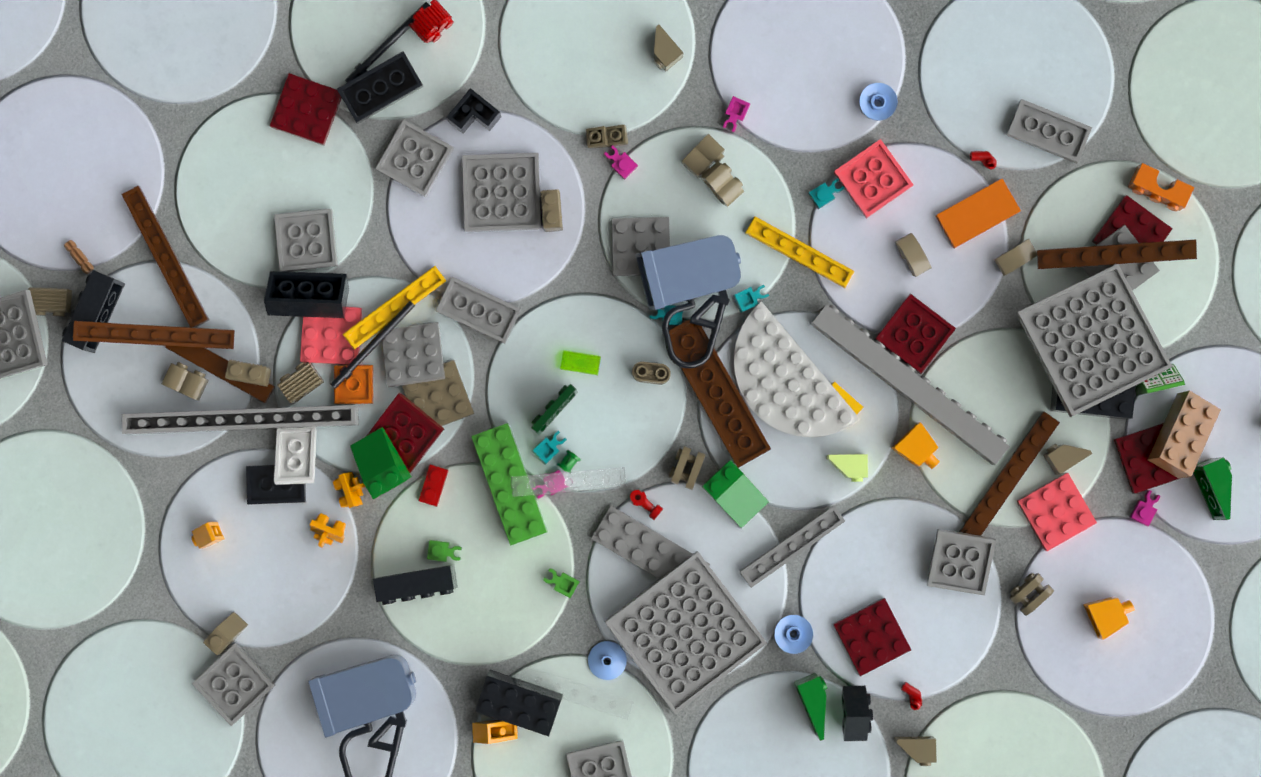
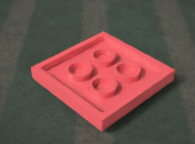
[833,139,913,219]
[300,307,362,365]
[1017,473,1097,551]

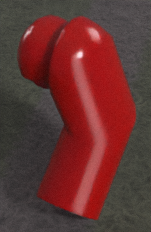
[970,151,997,170]
[901,682,922,710]

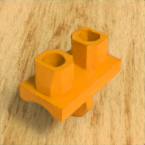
[333,472,365,508]
[310,513,346,548]

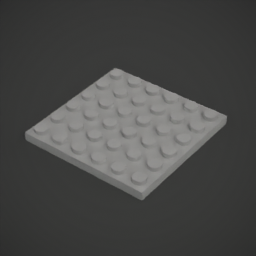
[1016,264,1173,417]
[605,551,767,714]

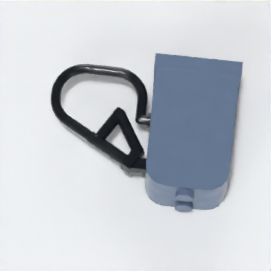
[635,235,741,369]
[308,655,416,777]

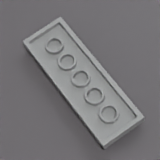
[591,506,710,579]

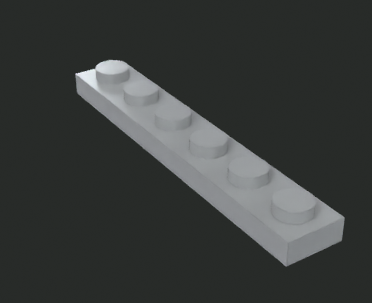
[740,505,845,588]

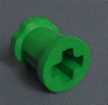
[556,450,581,474]

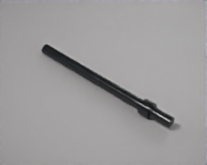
[345,2,430,83]
[330,301,415,389]

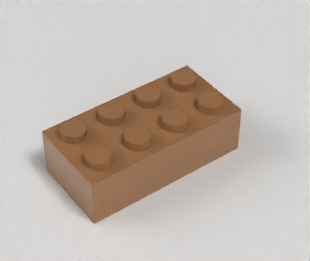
[1148,390,1221,479]

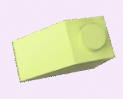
[827,454,868,482]

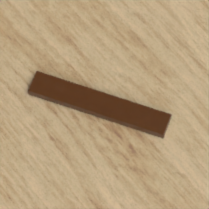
[165,346,275,403]

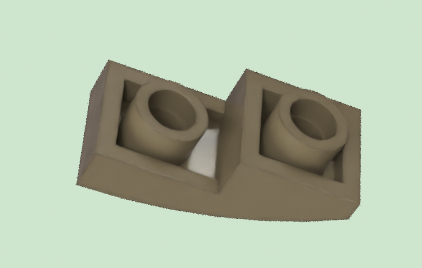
[586,124,628,148]
[895,233,932,277]
[995,239,1037,276]

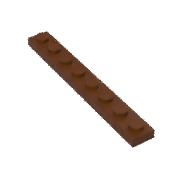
[121,185,209,328]
[1037,239,1197,269]
[73,321,235,349]
[959,411,1060,536]

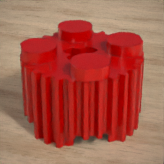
[409,0,454,43]

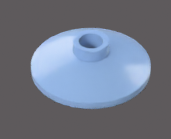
[859,83,898,121]
[774,615,813,654]
[588,641,627,680]

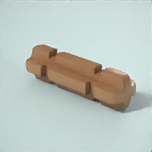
[64,240,94,274]

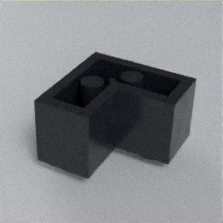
[446,88,502,134]
[841,685,873,741]

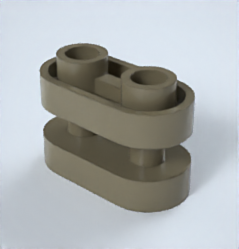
[632,362,671,385]
[669,446,706,490]
[1009,572,1054,616]

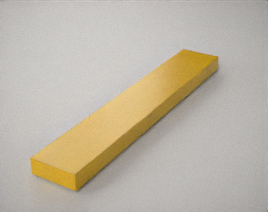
[745,216,854,288]
[343,266,446,350]

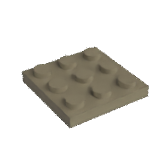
[402,360,474,426]

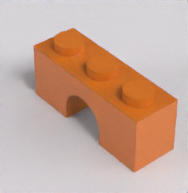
[1128,163,1195,211]

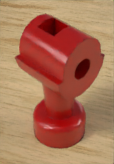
[630,490,664,520]

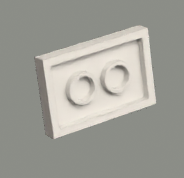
[274,427,317,485]

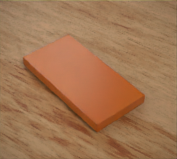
[936,178,1021,249]

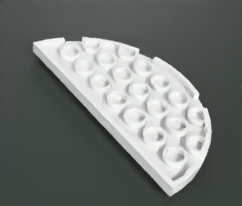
[734,302,861,437]

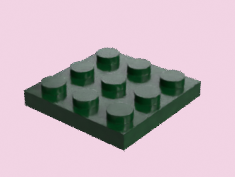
[531,384,578,435]

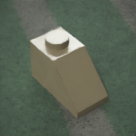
[653,24,684,72]
[1043,444,1093,475]
[203,612,248,655]
[894,736,937,766]

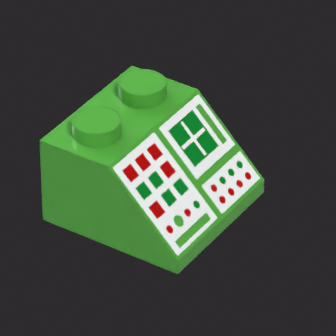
[1135,364,1185,396]

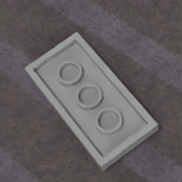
[1006,99,1092,164]
[436,277,521,344]

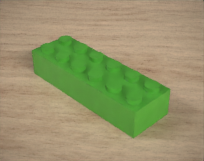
[471,423,548,546]

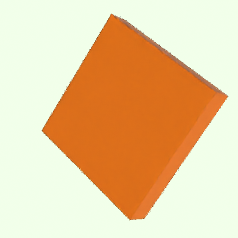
[334,365,373,404]

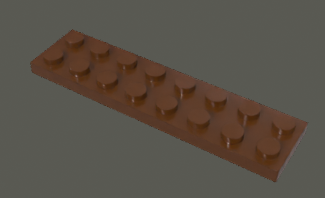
[662,319,771,468]

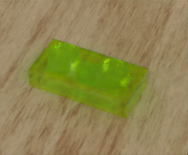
[560,350,601,376]

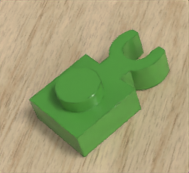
[427,540,462,562]
[543,569,580,598]

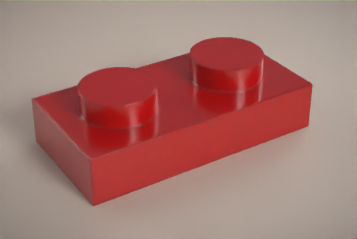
[419,464,449,507]

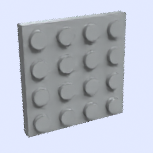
[462,153,541,232]
[0,290,48,379]

